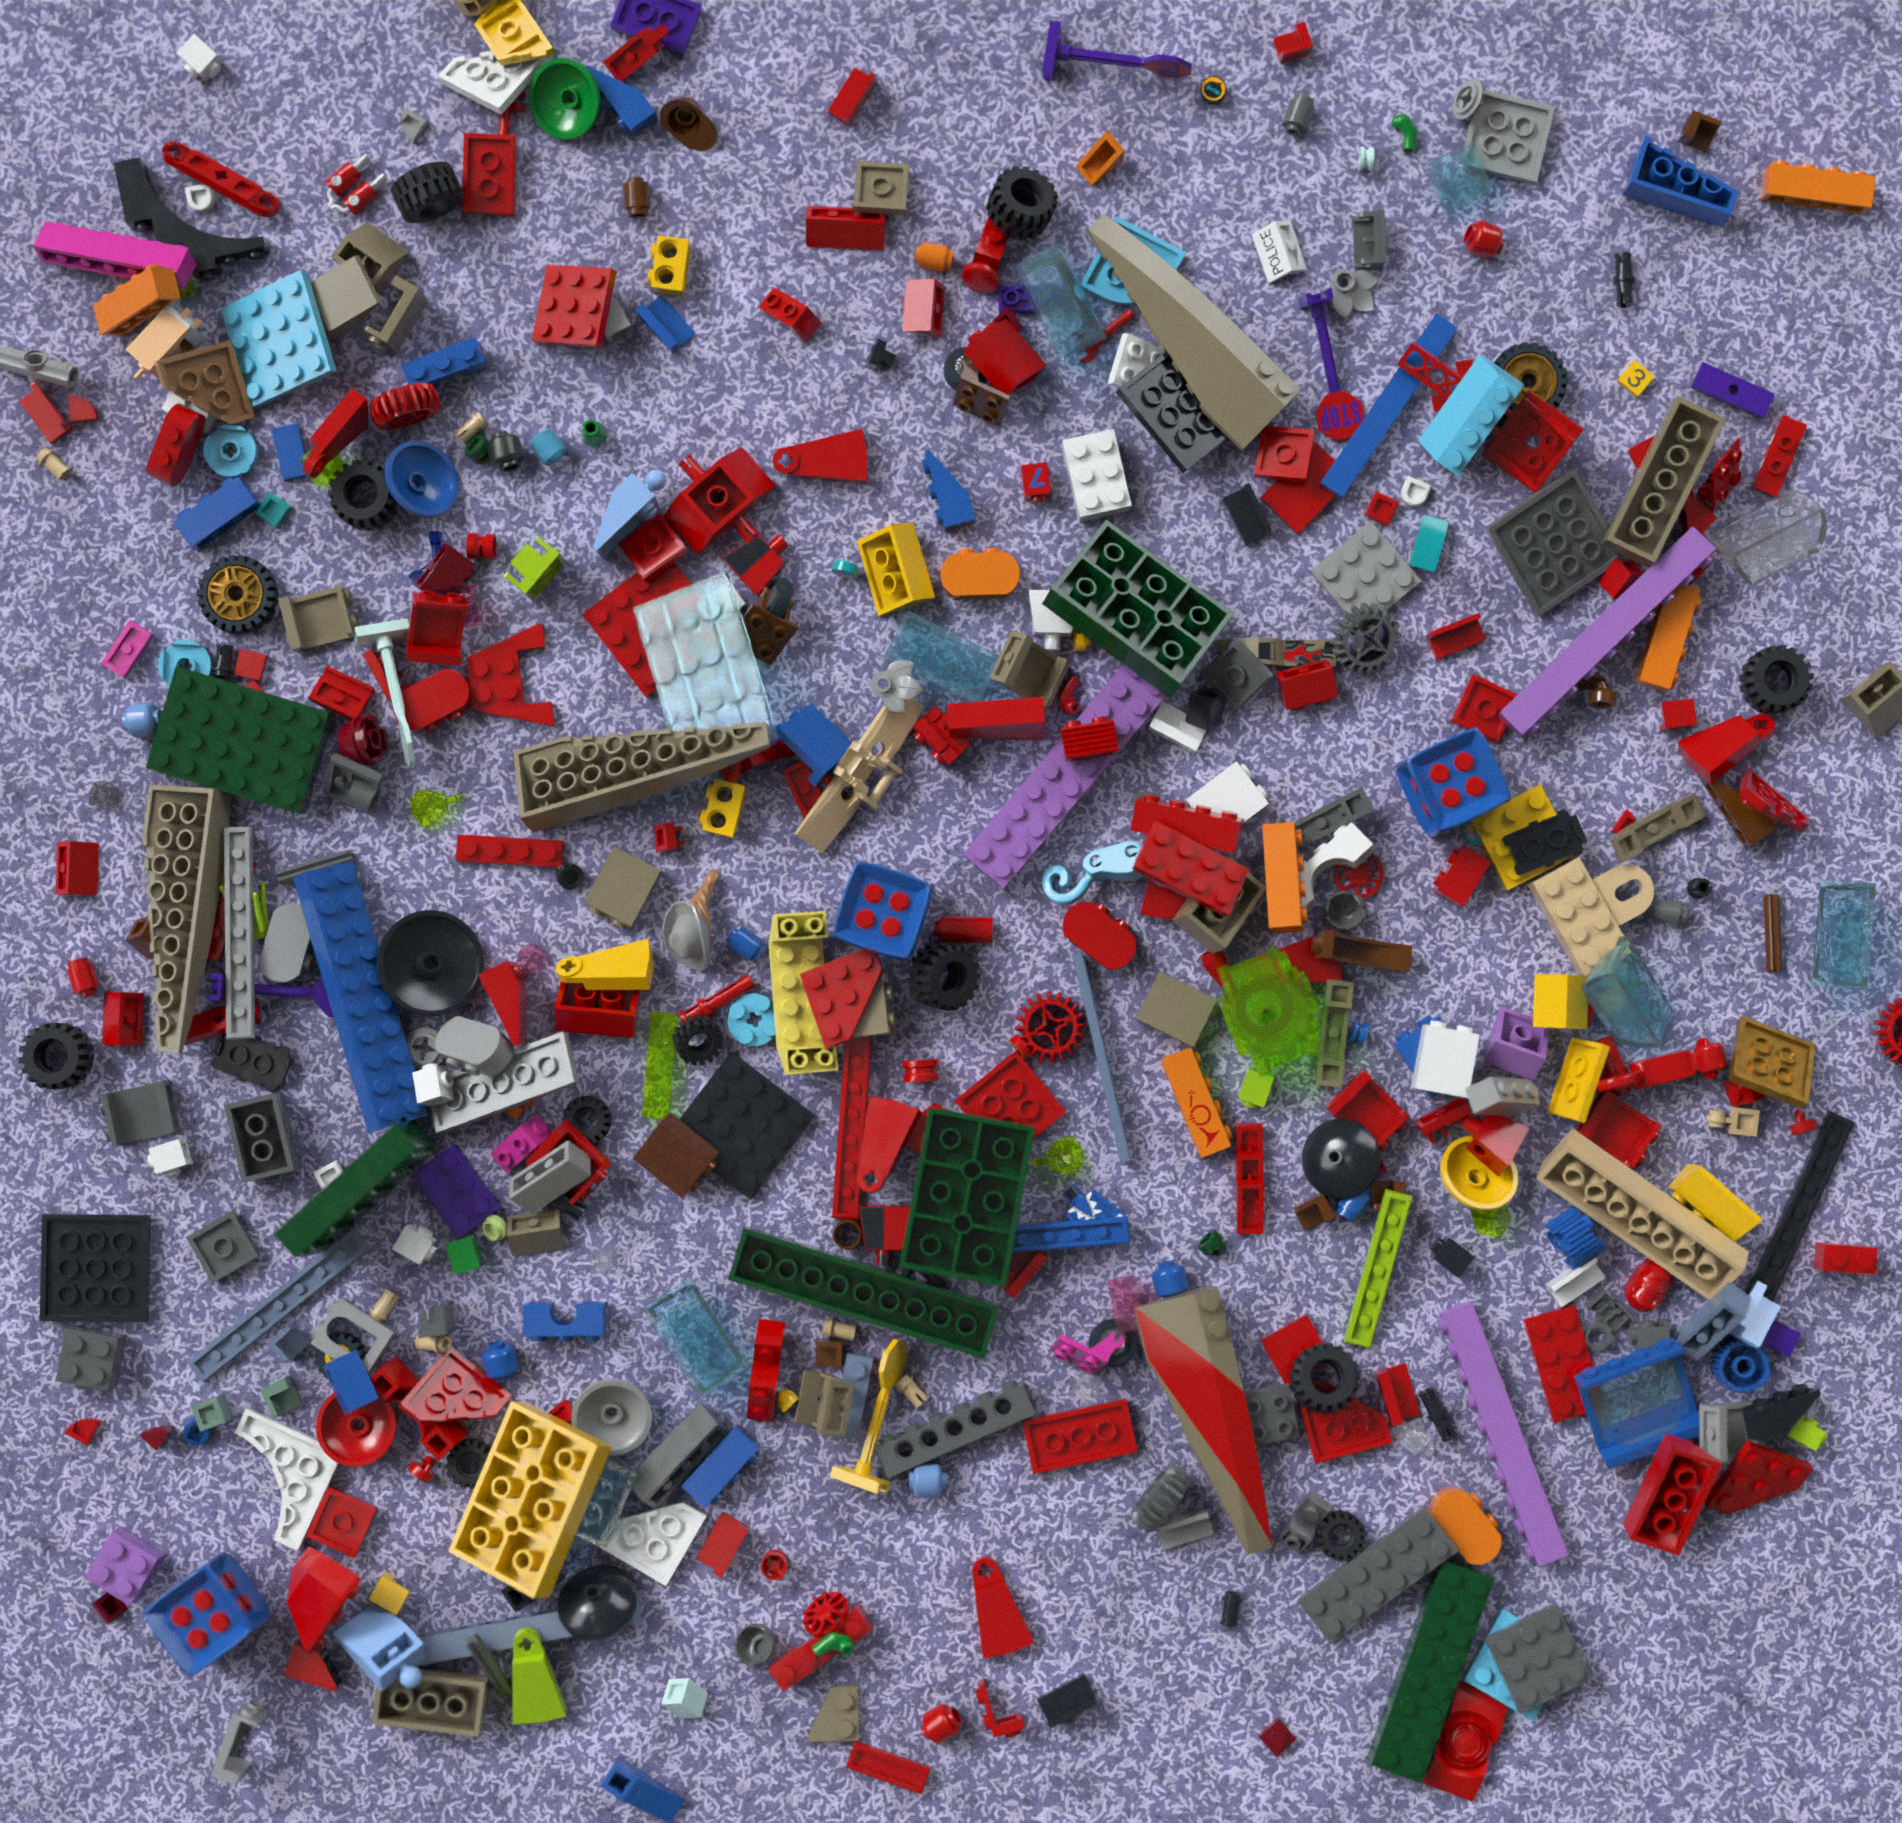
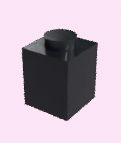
[1429,1236,1475,1278]

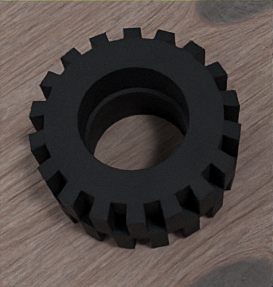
[390,161,465,223]
[986,166,1058,240]
[328,459,399,530]
[1739,645,1814,714]
[907,941,980,1011]
[18,1023,94,1089]
[1289,1343,1361,1413]

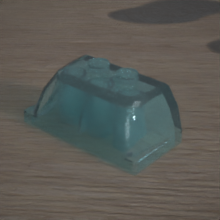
[1012,242,1107,362]
[1811,879,1876,991]
[1582,936,1672,1048]
[644,1277,749,1397]

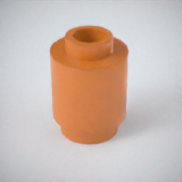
[914,242,954,272]

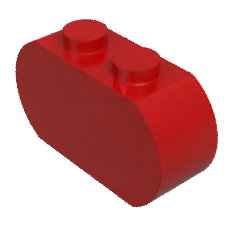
[146,403,206,487]
[393,669,471,734]
[1062,902,1136,970]

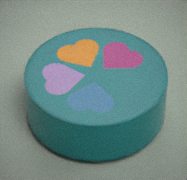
[832,560,859,579]
[1462,821,1482,845]

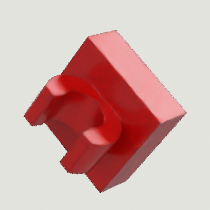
[653,822,685,852]

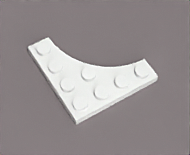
[235,1407,339,1551]

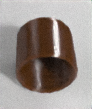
[833,1219,863,1250]

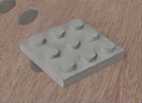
[1459,90,1555,185]
[1310,521,1421,627]

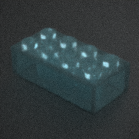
[883,610,999,702]

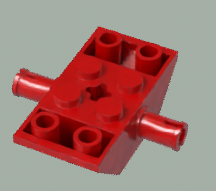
[663,447,777,555]

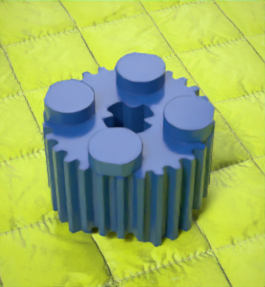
[1545,1206,1606,1270]
[1710,1337,1771,1394]

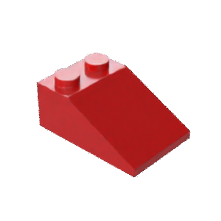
[478,960,527,1047]

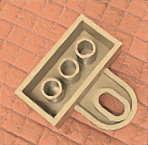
[1527,857,1654,976]

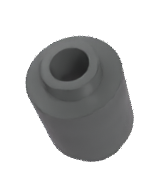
[1282,94,1315,136]

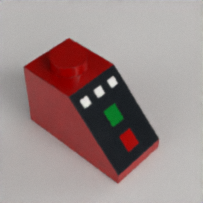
[284,1639,342,1692]

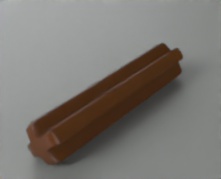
[1763,894,1783,972]

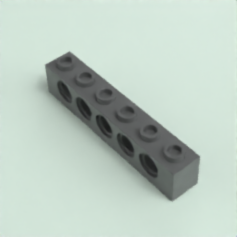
[875,1380,1036,1478]

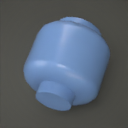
[122,702,162,738]
[909,1463,947,1498]

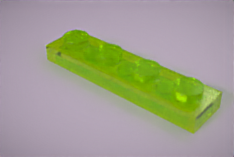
[642,1011,678,1119]

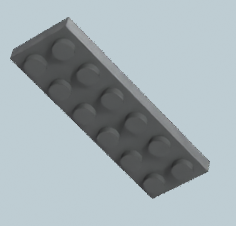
[1297,1505,1459,1643]

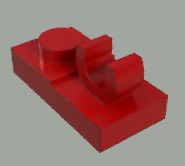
[362,649,410,702]
[1414,1097,1472,1144]

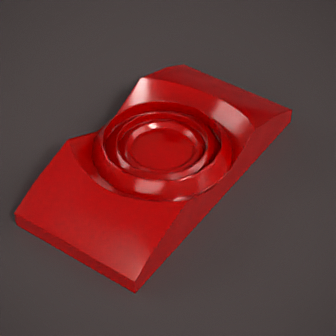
[1422,1681,1508,1802]

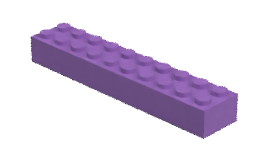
[963,664,1166,890]

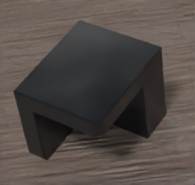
[1185,686,1226,731]

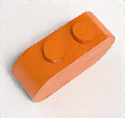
[941,548,1020,599]
[1429,1487,1502,1565]

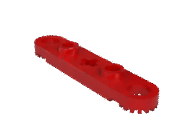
[162,140,280,218]

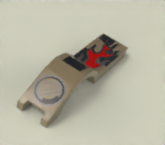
[1217,637,1336,667]

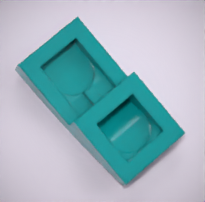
[1408,514,1449,573]

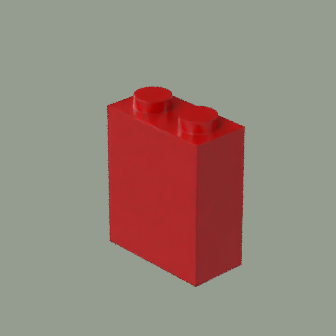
[963,318,1047,395]

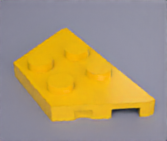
[474,0,556,66]

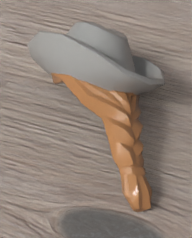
[662,869,719,971]

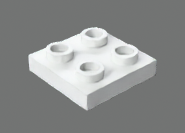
[1108,333,1166,389]

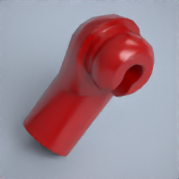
[1058,675,1081,715]

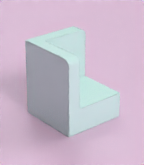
[661,1678,708,1719]

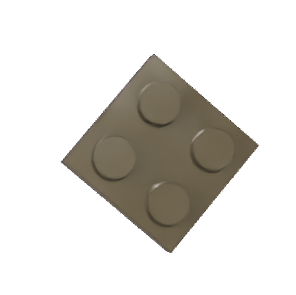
[853,161,909,215]

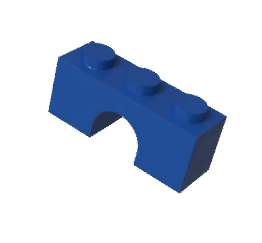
[401,337,489,388]
[523,1301,606,1341]

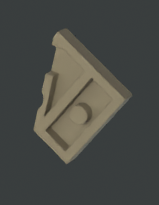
[808,1685,859,1742]

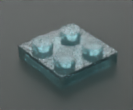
[1425,142,1494,214]

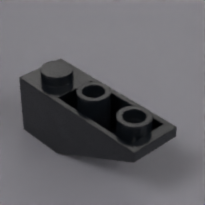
[1742,1384,1821,1442]

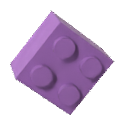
[84,1526,166,1606]

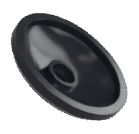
[1302,1119,1381,1199]
[557,1565,638,1641]

